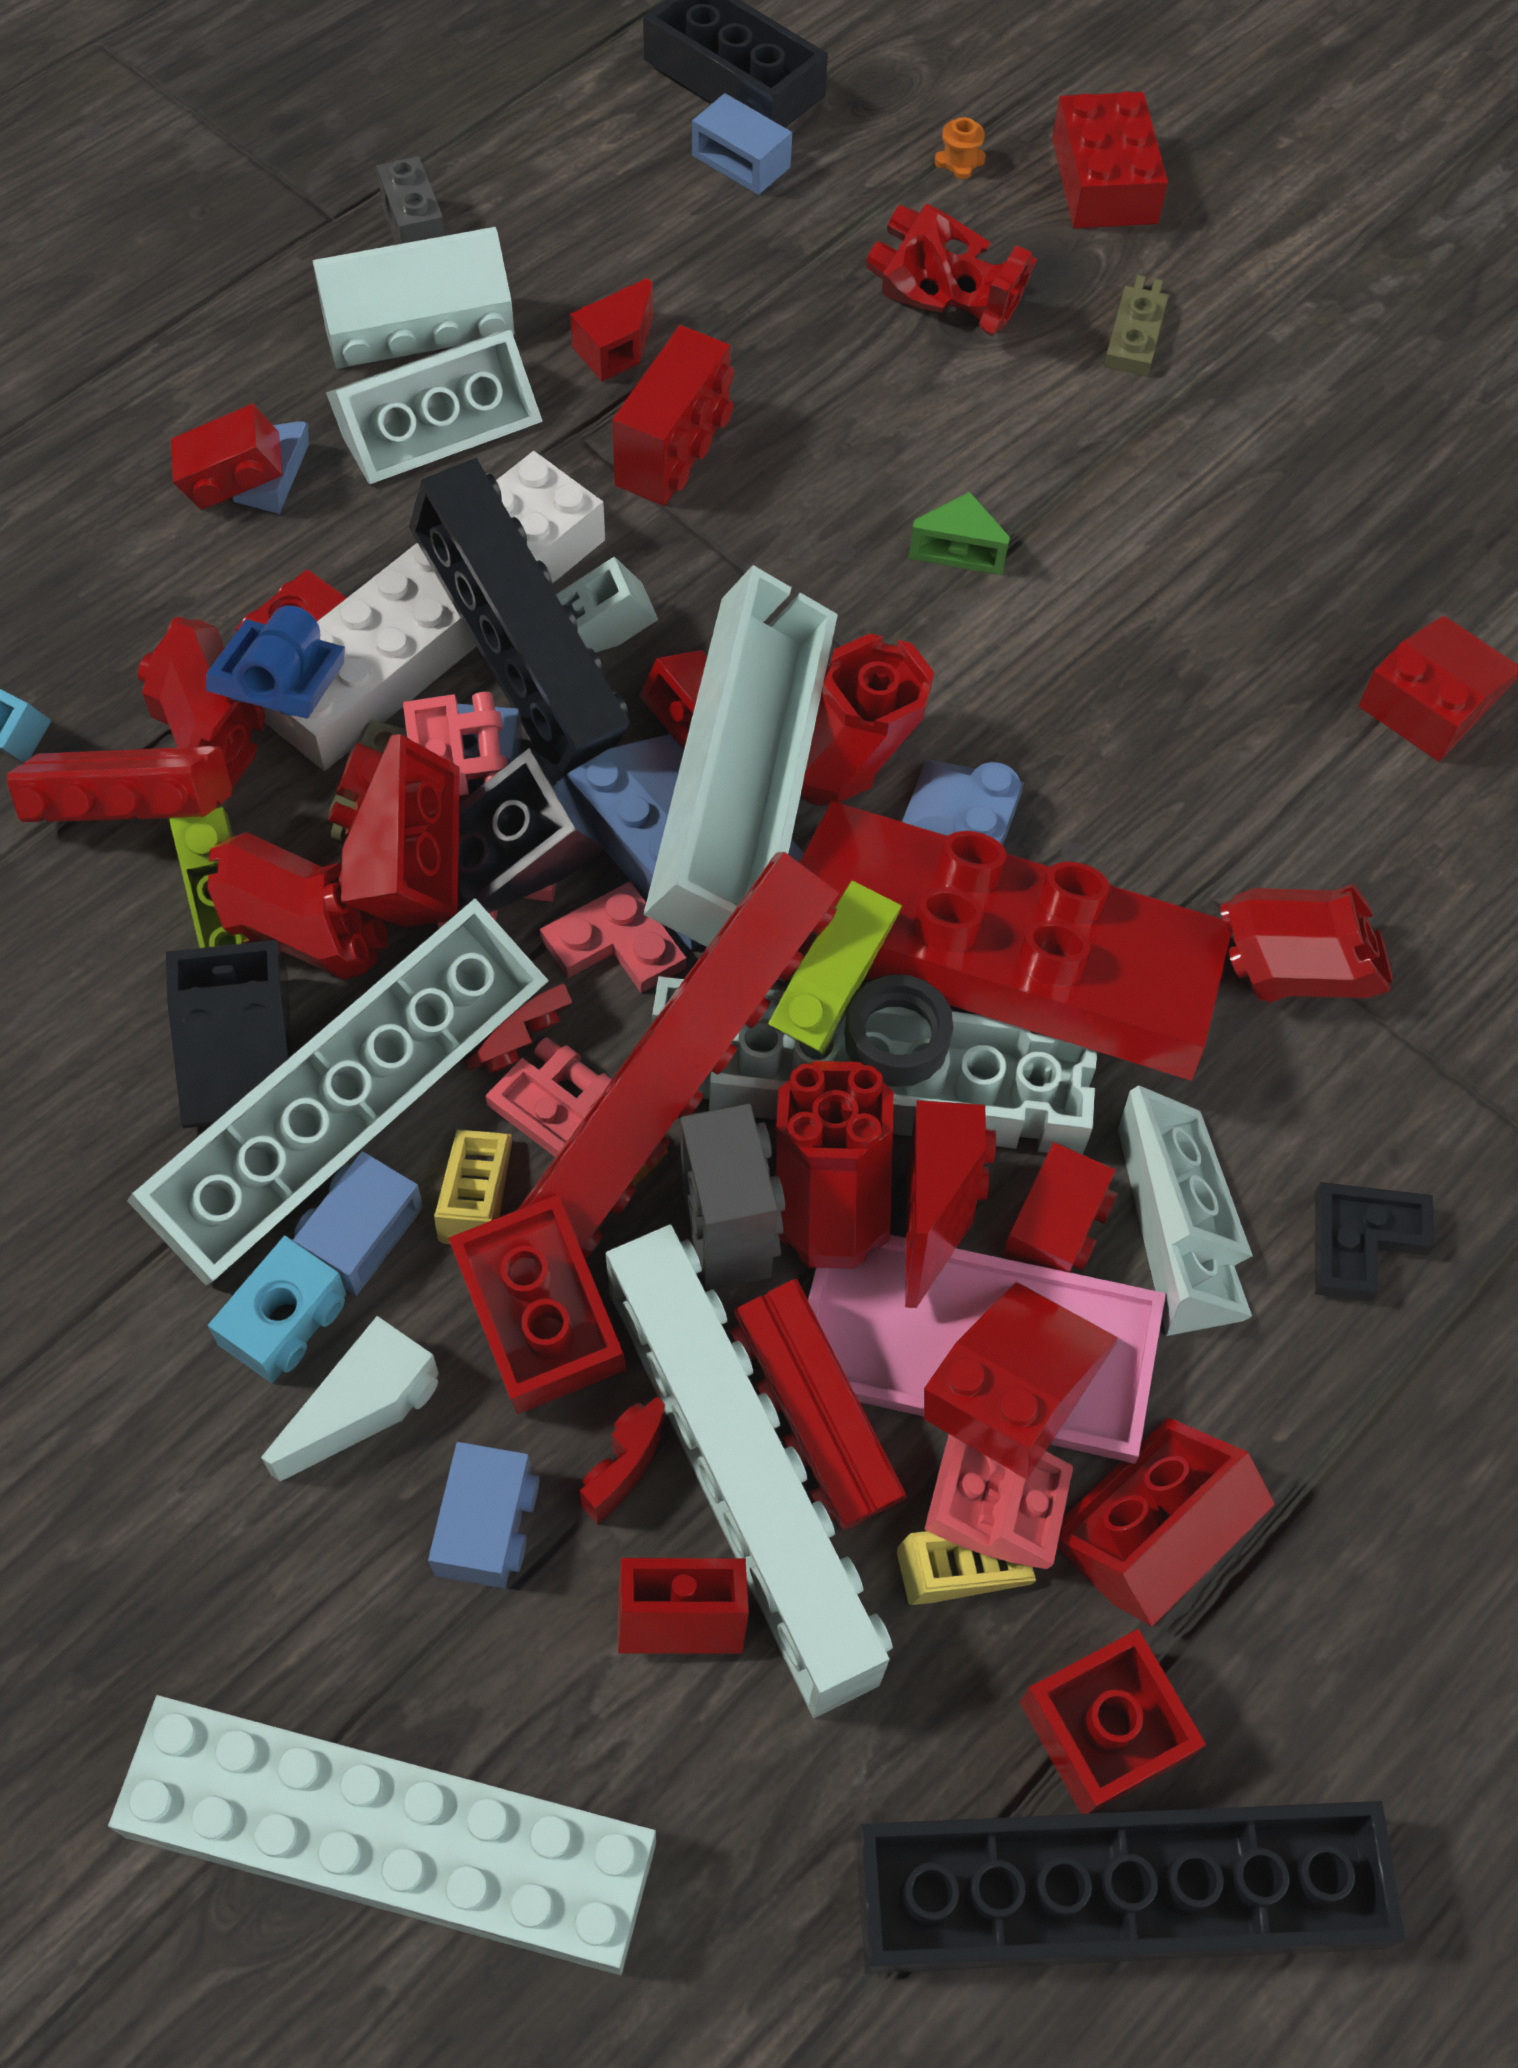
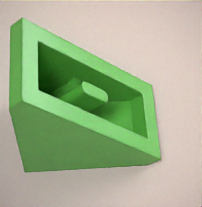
[908,492,1010,576]

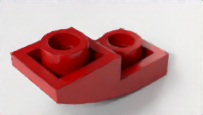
[466,983,572,1074]
[580,1396,666,1525]

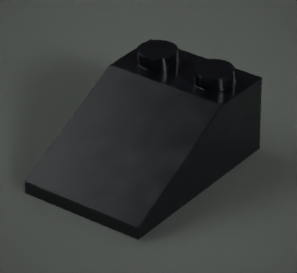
[458,748,606,913]

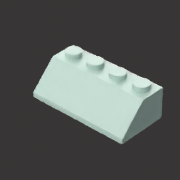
[312,227,515,369]
[326,329,543,484]

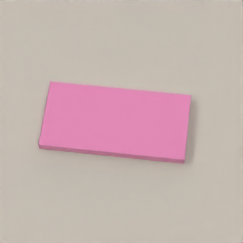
[808,1235,1166,1464]

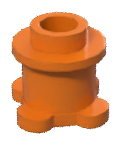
[935,117,986,179]

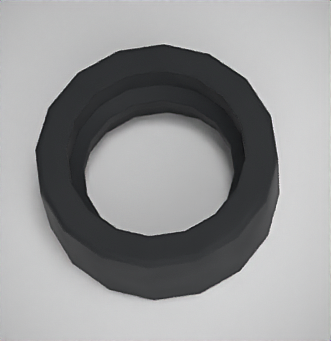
[844,974,954,1087]

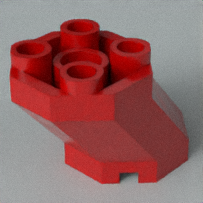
[137,616,266,788]
[801,633,934,806]
[208,833,388,980]
[1220,883,1393,1003]
[776,1061,894,1269]

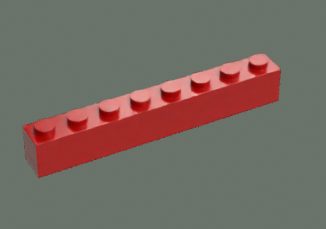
[518,852,839,1260]

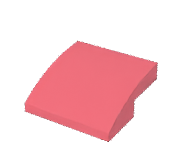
[924,1434,1073,1569]

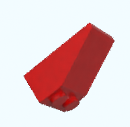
[1358,615,1518,762]
[339,734,460,928]
[905,1100,996,1308]
[448,1194,626,1415]
[924,1281,1118,1480]

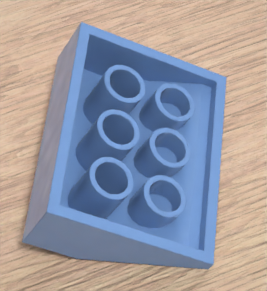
[566,734,804,951]

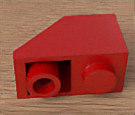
[570,278,653,382]

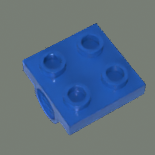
[206,606,345,719]

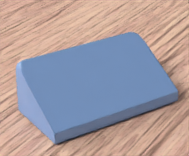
[233,421,309,514]

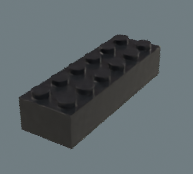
[409,458,630,779]

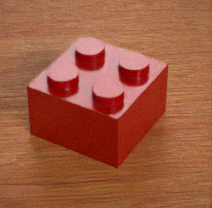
[1019,1629,1206,1814]

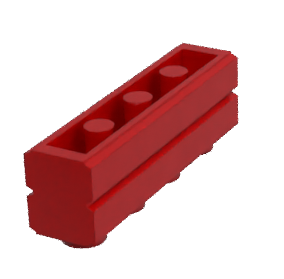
[6,746,232,823]
[730,1279,907,1531]

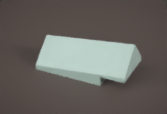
[1118,1086,1253,1336]

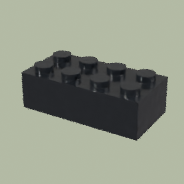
[643,0,828,128]

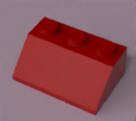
[1057,1417,1275,1627]

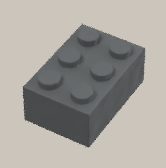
[681,1104,785,1291]

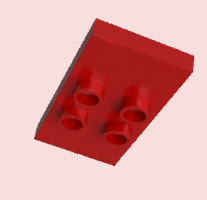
[798,801,1231,1081]

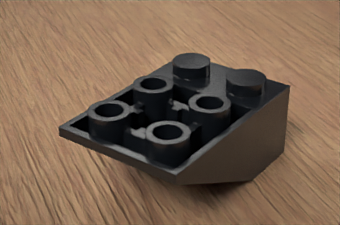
[166,940,292,1129]

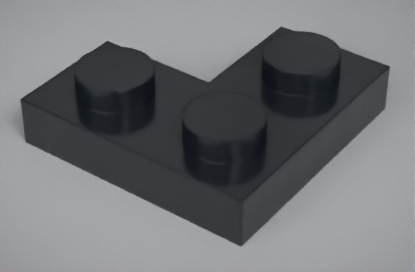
[1315,1182,1434,1301]

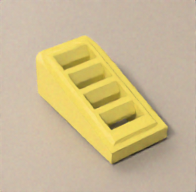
[434,1129,512,1244]
[897,1531,1036,1605]

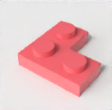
[540,881,686,993]

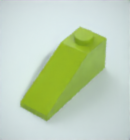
[768,880,902,1055]

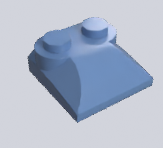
[902,759,1024,846]

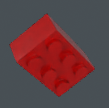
[1052,91,1168,229]
[612,325,734,506]

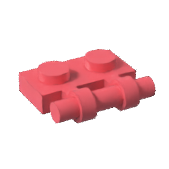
[403,692,508,802]
[486,1037,612,1157]

